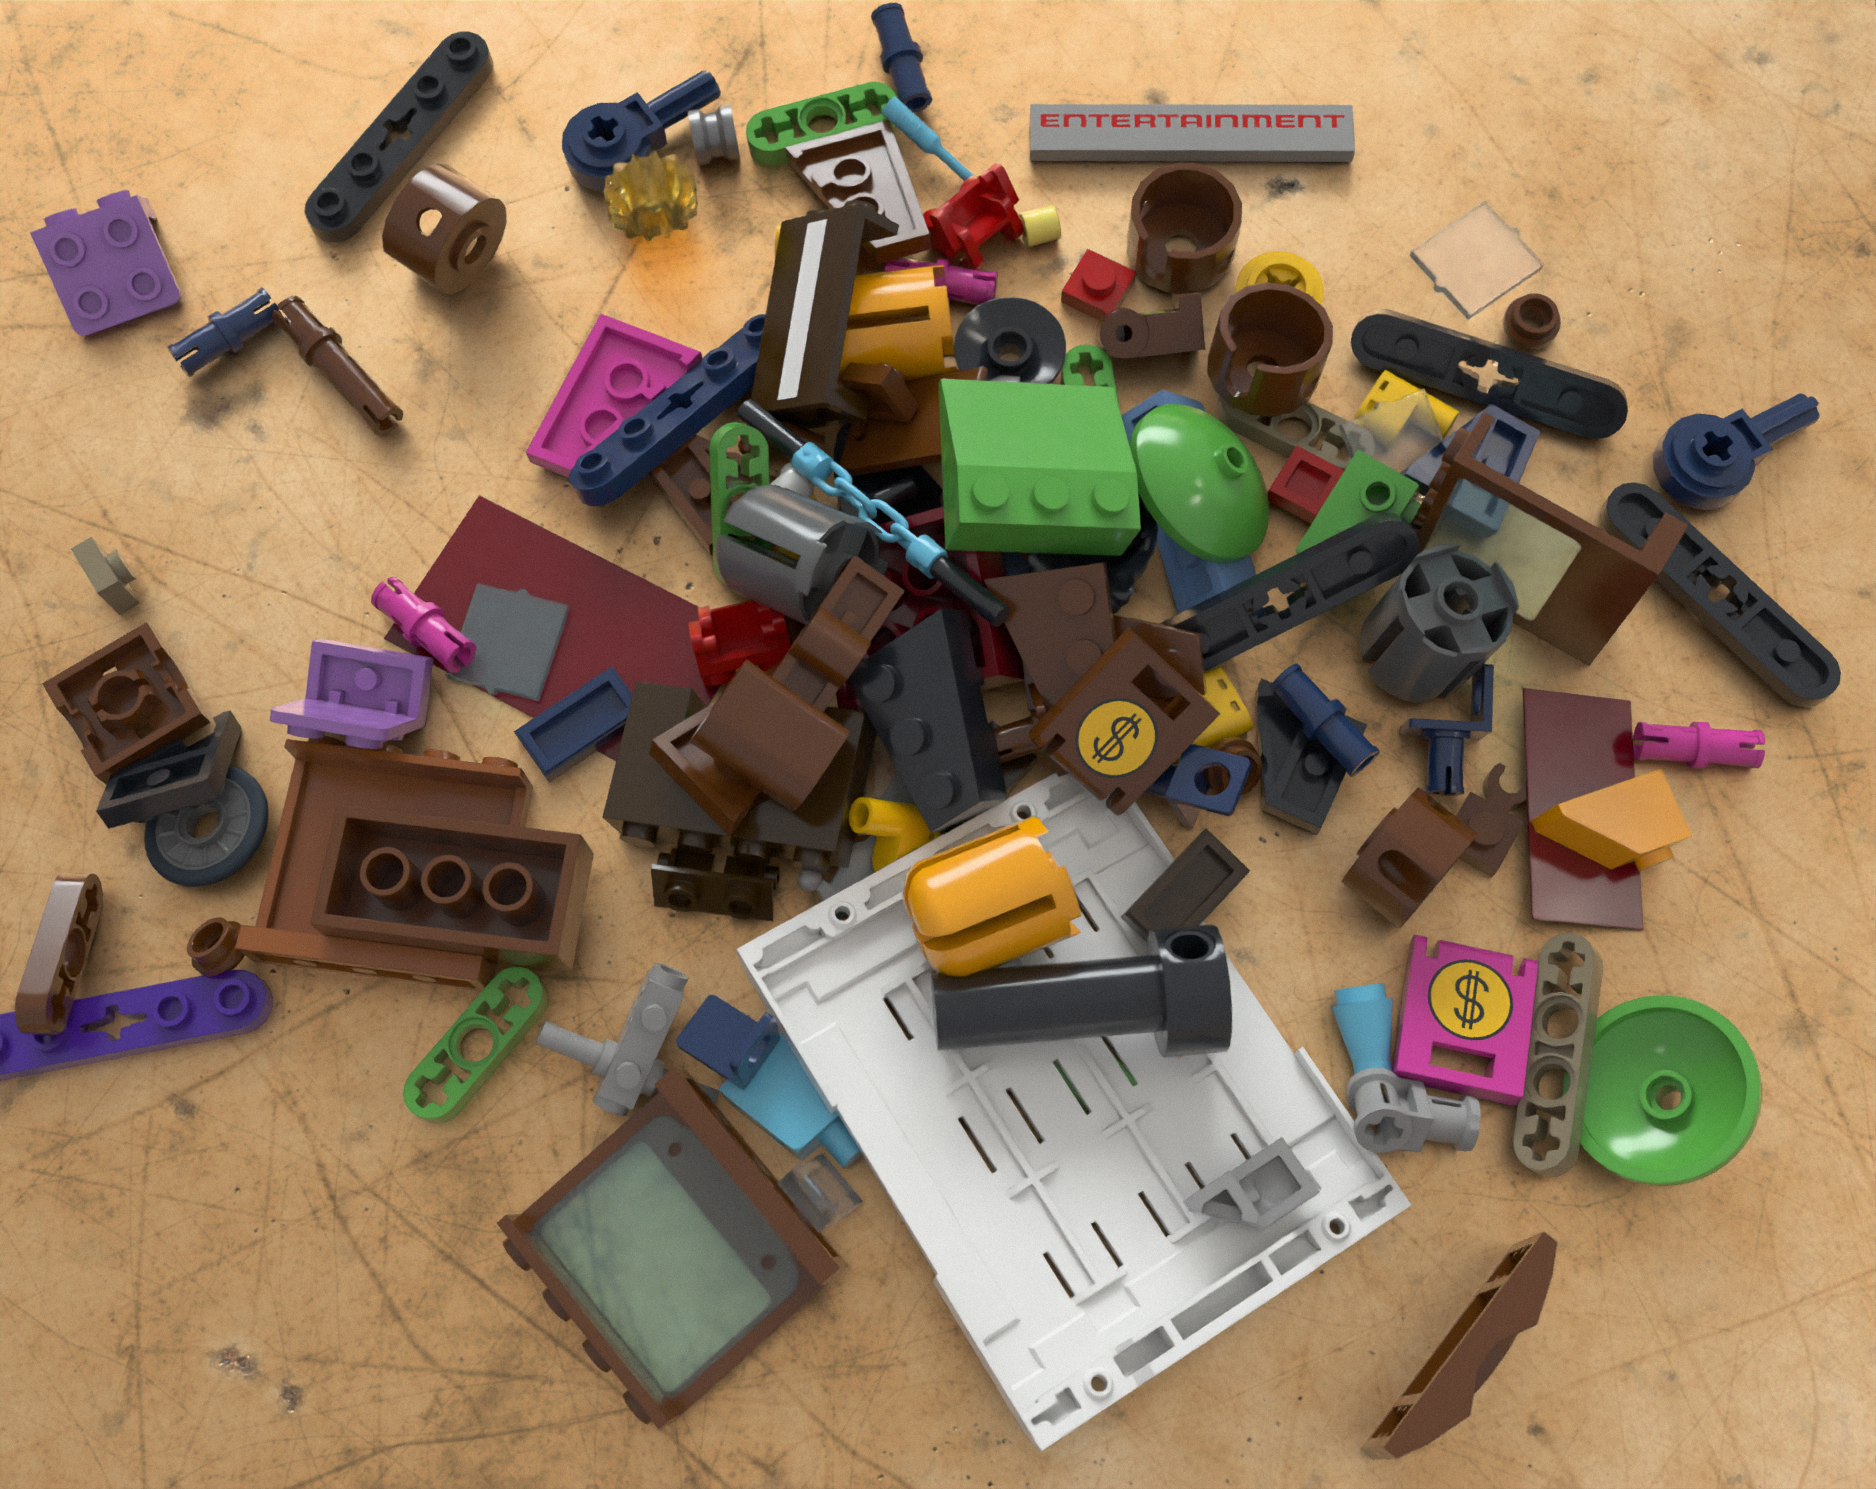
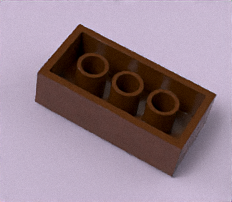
[310,804,594,972]

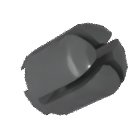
[714,485,888,625]
[1359,544,1519,703]

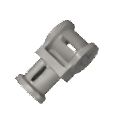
[1346,1068,1481,1153]

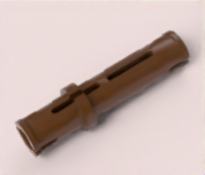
[272,296,404,436]

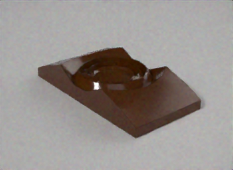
[1360,1232,1557,1460]

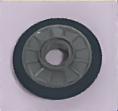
[144,766,269,887]

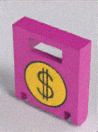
[1392,934,1538,1106]

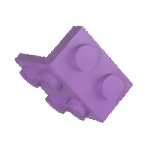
[30,190,181,335]
[270,639,433,749]

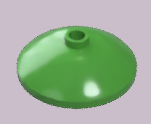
[1130,404,1269,564]
[1563,995,1763,1186]

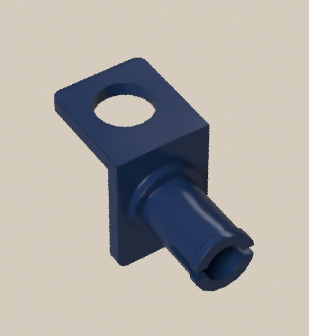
[1400,664,1494,796]
[1144,744,1252,828]
[676,995,781,1090]

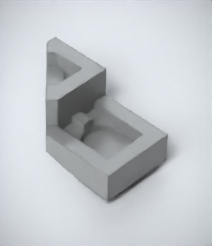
[1183,1137,1320,1229]

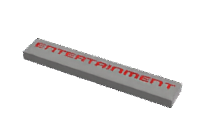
[1030,104,1355,162]

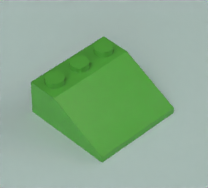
[939,379,1141,556]

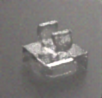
[777,1153,863,1233]

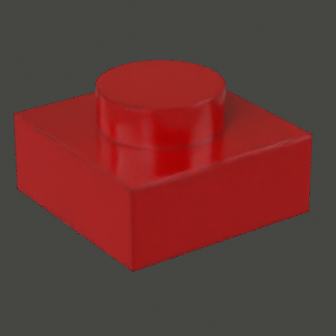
[1061,248,1136,320]
[1268,445,1344,524]

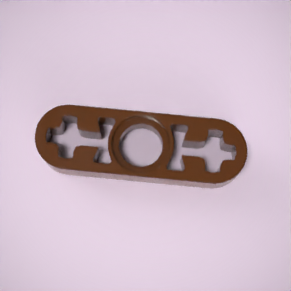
[15,873,103,1035]

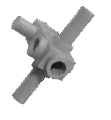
[535,963,719,1116]

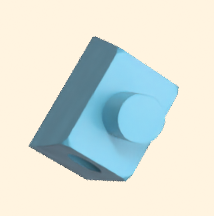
[718,1033,863,1169]

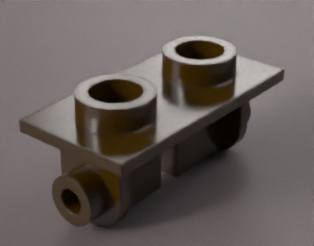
[651,848,780,921]

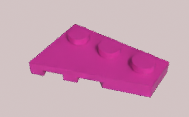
[526,313,702,478]

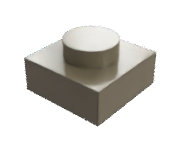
[71,537,139,615]

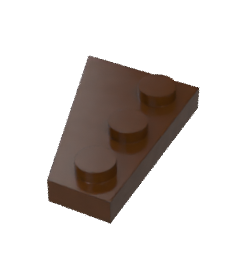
[984,562,1116,736]

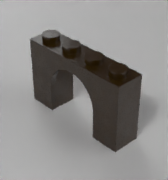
[602,681,877,873]

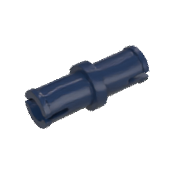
[871,2,932,113]
[167,287,282,377]
[1270,663,1380,777]

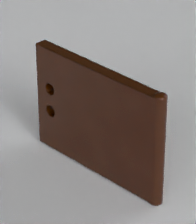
[839,366,988,476]

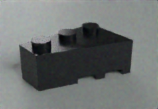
[848,609,1008,832]

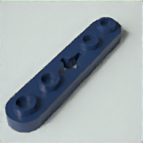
[569,314,766,506]

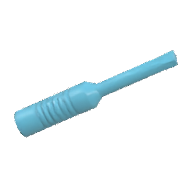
[881,96,975,181]

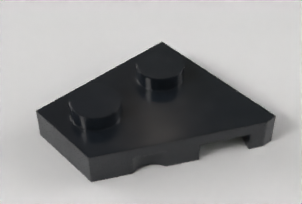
[1255,678,1367,835]
[96,710,241,829]

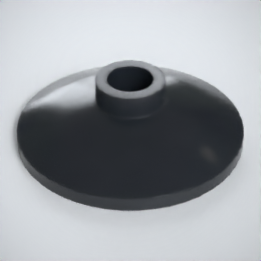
[954,297,1066,384]

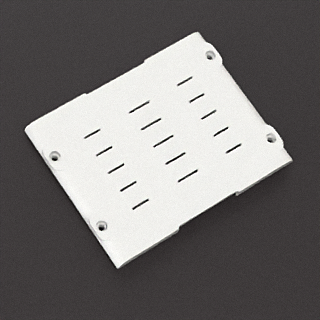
[736,772,1411,1451]

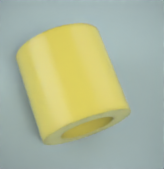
[1019,205,1061,247]

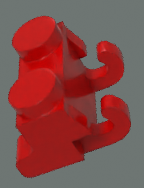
[923,163,1024,271]
[688,600,790,686]

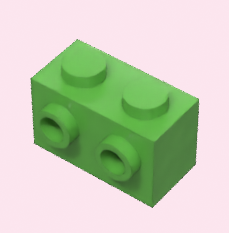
[1295,450,1421,554]

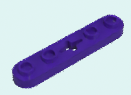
[0,970,273,1081]

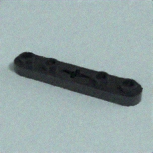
[304,31,493,242]
[1351,308,1628,439]
[1600,482,1841,707]
[1159,513,1420,671]

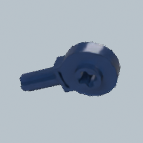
[562,71,721,192]
[1653,393,1820,510]

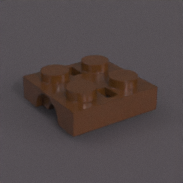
[42,622,211,785]

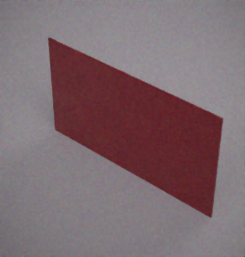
[384,495,721,761]

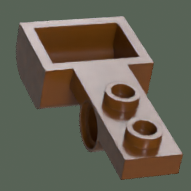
[689,555,905,812]

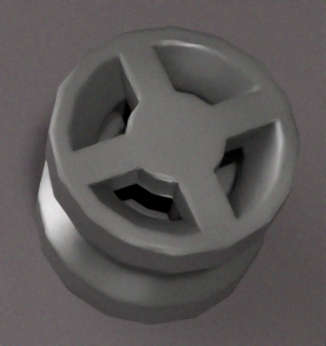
[688,104,740,166]

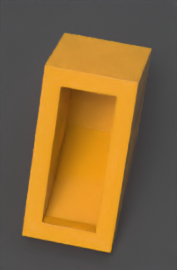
[1531,769,1692,871]

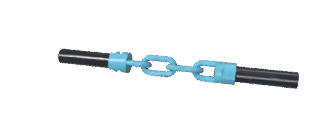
[737,399,1011,627]

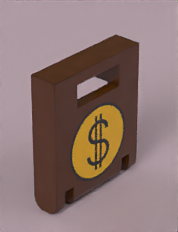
[1029,627,1220,816]

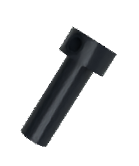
[931,924,1232,1057]

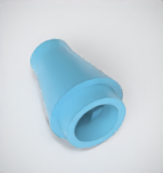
[1331,983,1393,1075]

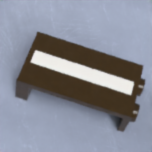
[751,200,899,429]

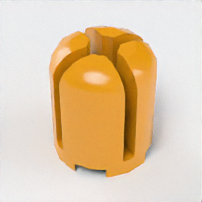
[837,265,957,387]
[902,816,1081,976]

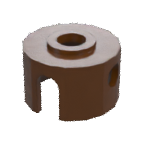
[382,163,507,295]
[1127,163,1242,293]
[1207,282,1333,417]
[1341,787,1478,929]

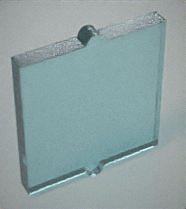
[446,583,570,701]

